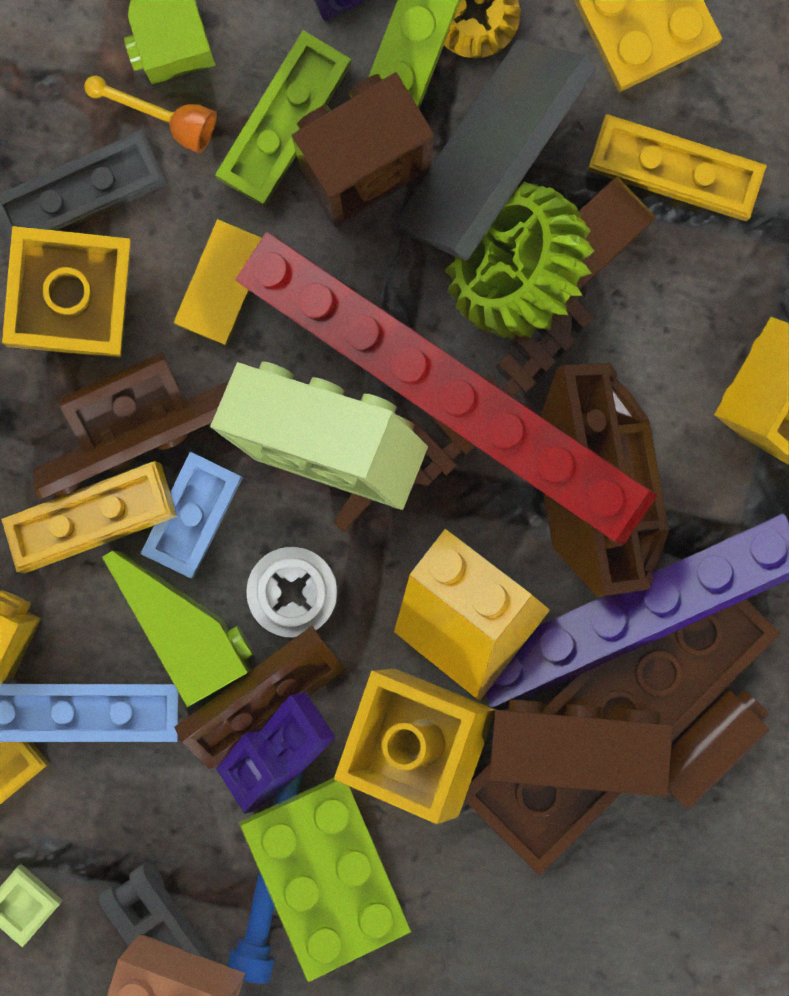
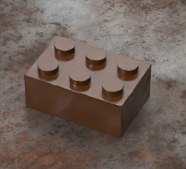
[291,72,434,228]

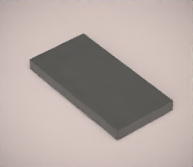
[393,39,597,261]

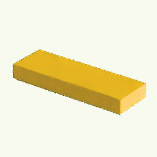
[587,114,767,221]
[1,461,178,574]

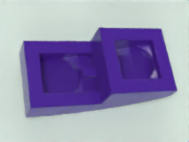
[216,693,335,814]

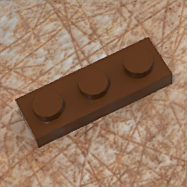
[174,626,346,769]

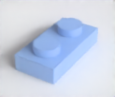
[140,452,243,579]

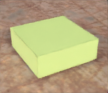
[0,864,63,947]

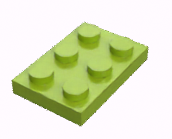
[238,778,411,982]

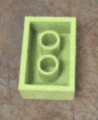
[210,361,428,510]

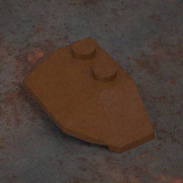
[541,362,669,597]

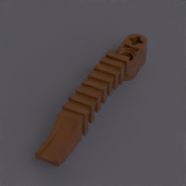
[334,177,656,532]

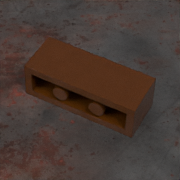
[490,699,673,797]

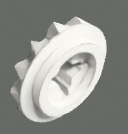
[247,547,337,637]

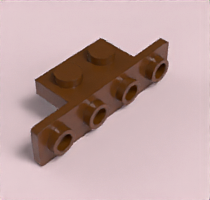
[33,352,229,499]

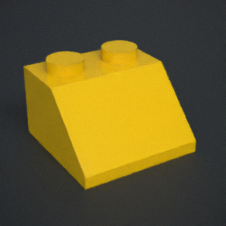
[714,317,789,465]
[394,529,550,701]

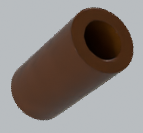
[668,690,769,811]

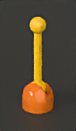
[84,76,217,154]

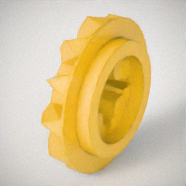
[444,0,521,58]

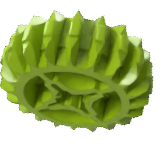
[444,181,594,339]

